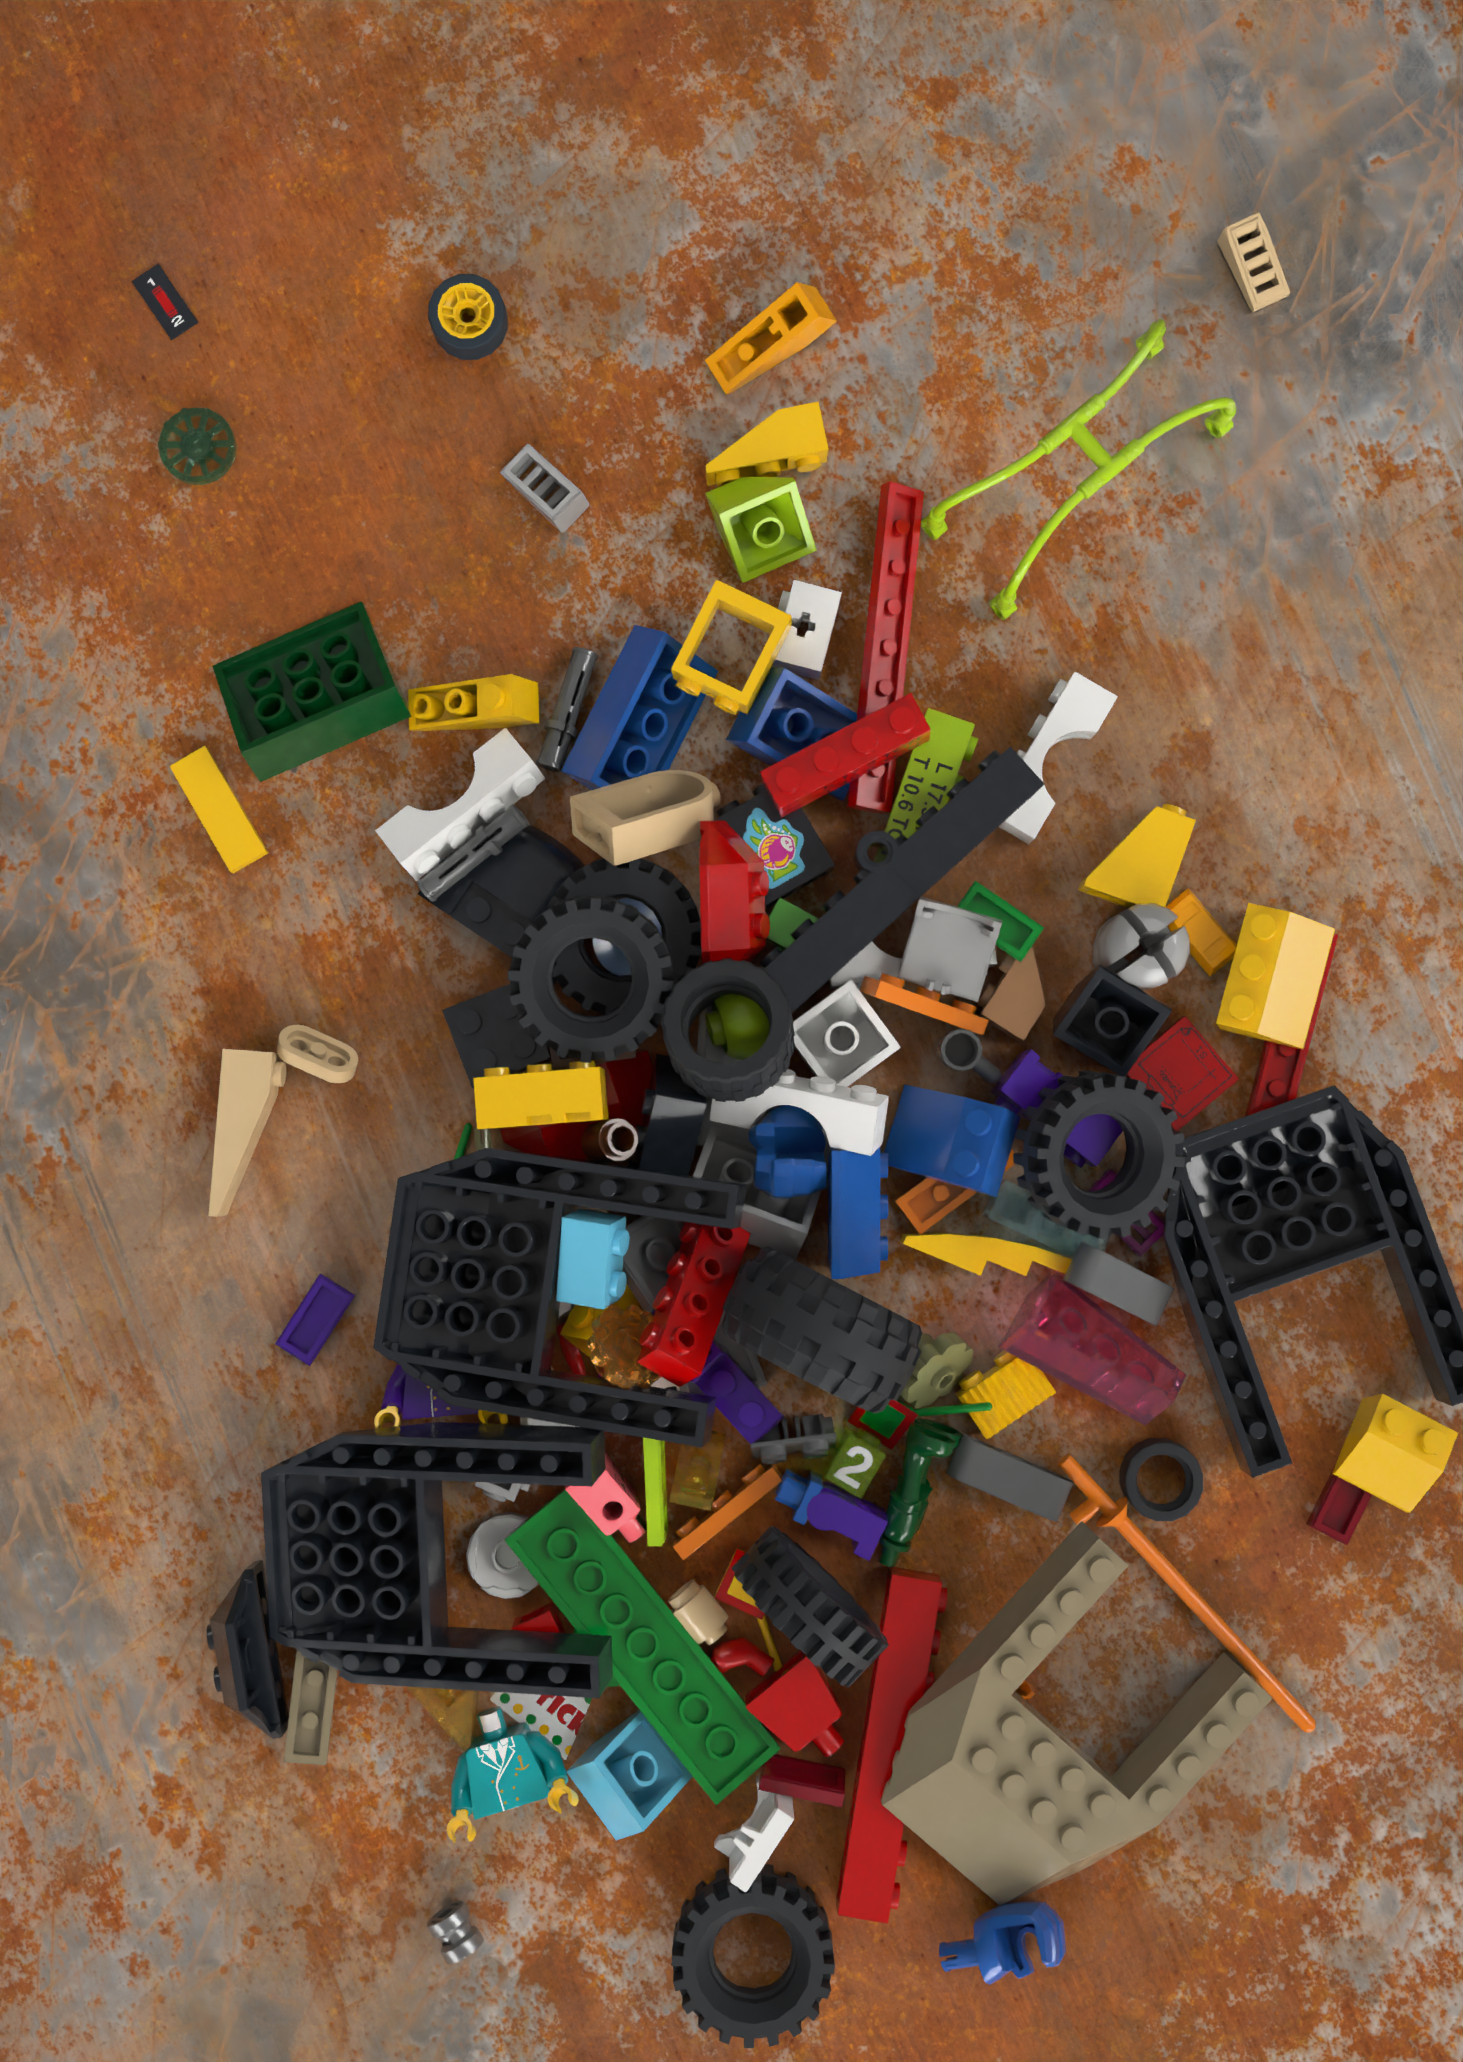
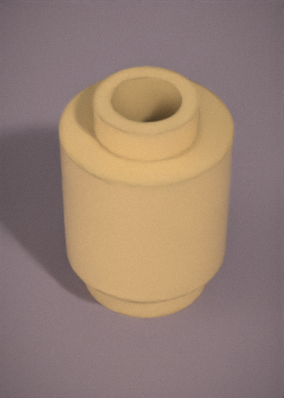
[668,1579,729,1645]

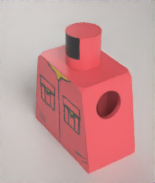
[565,1452,647,1543]

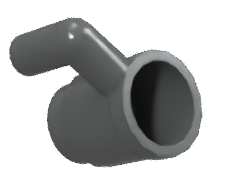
[937,1029,1002,1084]

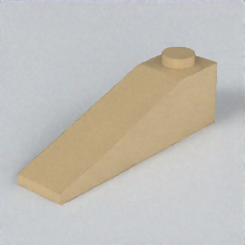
[209,1049,286,1217]

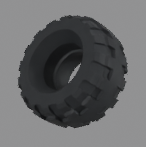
[721,1246,922,1414]

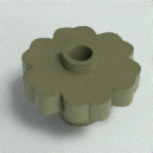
[900,1332,973,1409]

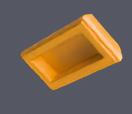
[1166,888,1237,977]

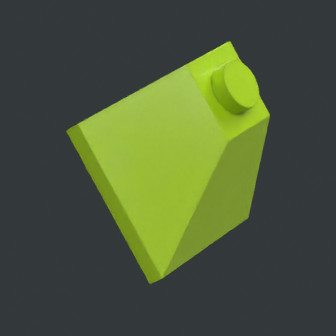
[705,477,817,583]

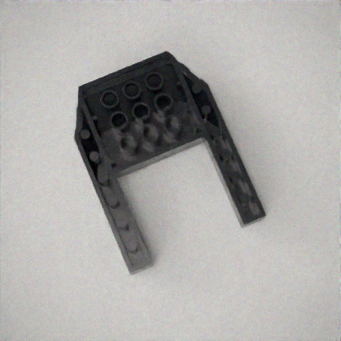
[1163,1085,1463,1478]
[373,1148,747,1447]
[261,1422,613,1698]

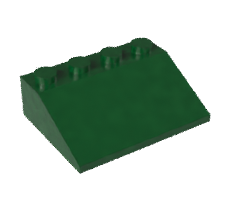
[212,601,412,782]

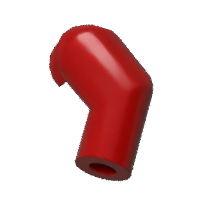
[710,1638,775,1677]

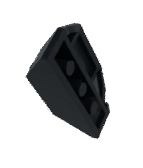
[207,1560,289,1739]

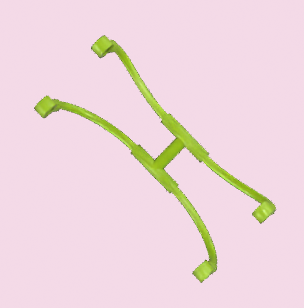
[921,319,1236,621]

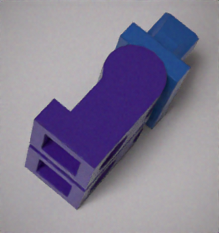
[775,1468,888,1561]

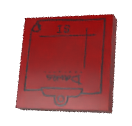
[1126,1016,1239,1131]

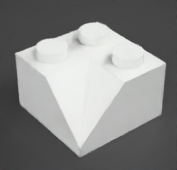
[793,980,901,1087]

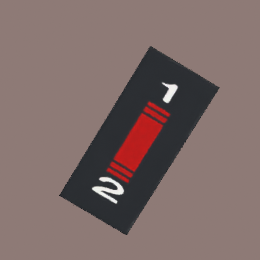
[132,264,199,340]

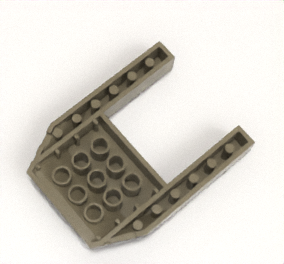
[881,1521,1272,1905]

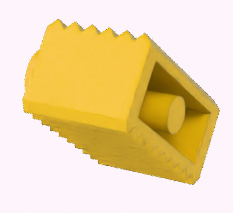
[955,1346,1056,1439]

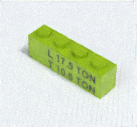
[873,708,978,863]

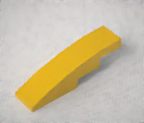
[900,1232,1072,1276]

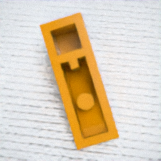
[705,282,837,395]

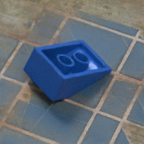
[726,667,857,801]
[884,1084,1021,1197]

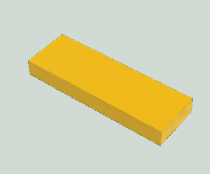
[169,746,269,874]

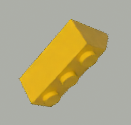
[1216,903,1335,1050]

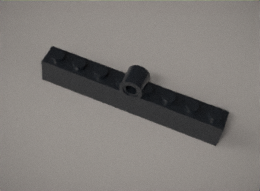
[759,747,1044,1013]

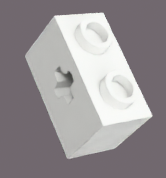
[772,580,842,680]

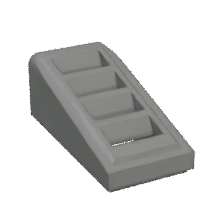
[500,444,589,533]

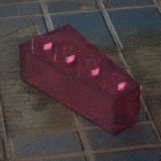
[998,1270,1186,1425]

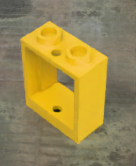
[671,579,792,715]

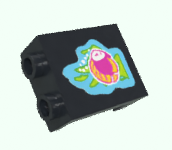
[715,784,835,909]

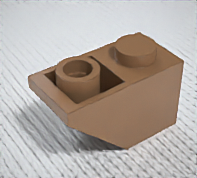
[976,947,1046,1042]

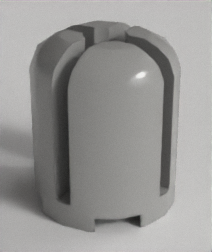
[1092,903,1190,991]

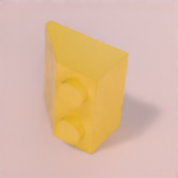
[1332,1393,1458,1513]

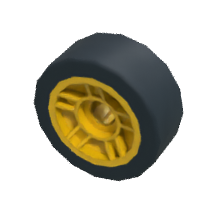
[428,274,508,360]

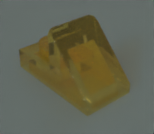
[669,1430,726,1511]
[408,1687,478,1751]

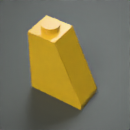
[1078,804,1196,908]

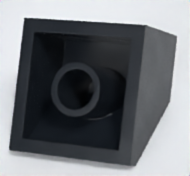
[1053,965,1172,1077]

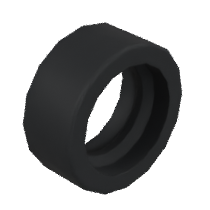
[1119,1438,1203,1521]

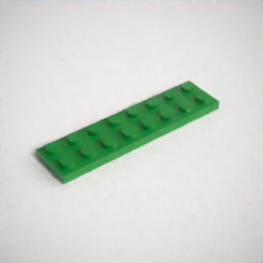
[504,1488,781,1805]

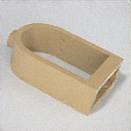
[570,770,721,866]

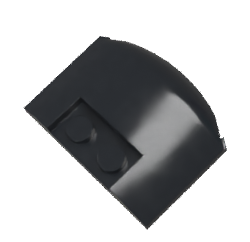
[418,823,586,986]

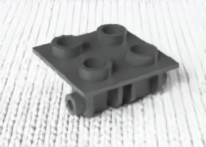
[751,1413,836,1465]

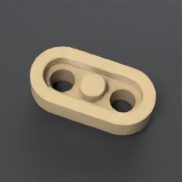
[277,1025,358,1083]

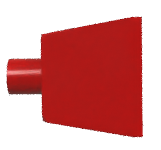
[745,1650,844,1757]

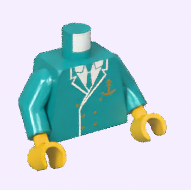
[447,1706,579,1844]

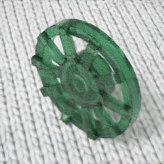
[158,408,237,485]

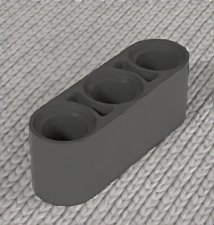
[1063,1241,1174,1326]
[946,1434,1073,1522]

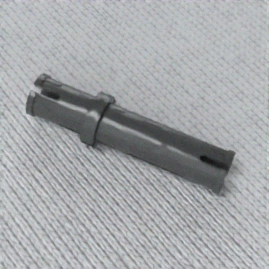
[536,647,598,772]
[417,804,530,902]

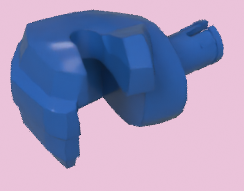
[748,1105,827,1198]
[939,1901,1066,1985]

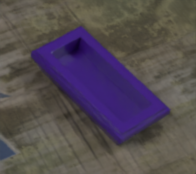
[275,1273,355,1366]

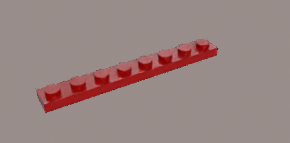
[847,481,924,814]

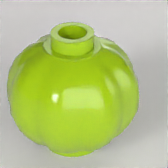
[705,994,769,1060]

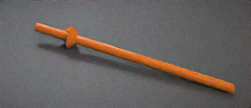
[1057,1454,1316,1733]

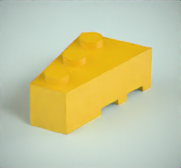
[473,1061,609,1129]

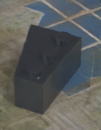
[627,1054,707,1176]

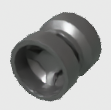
[426,1900,484,1964]

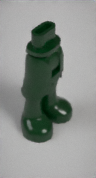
[879,1418,963,1567]

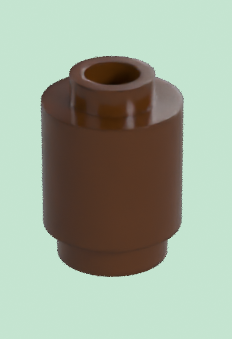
[581,1118,638,1163]

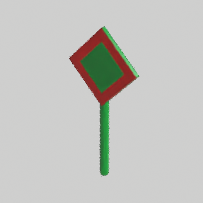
[847,1399,992,1450]

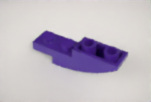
[636,1310,785,1445]

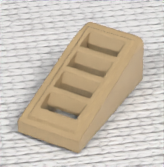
[1217,212,1290,313]

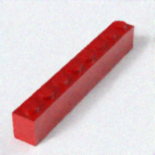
[836,1567,947,1924]

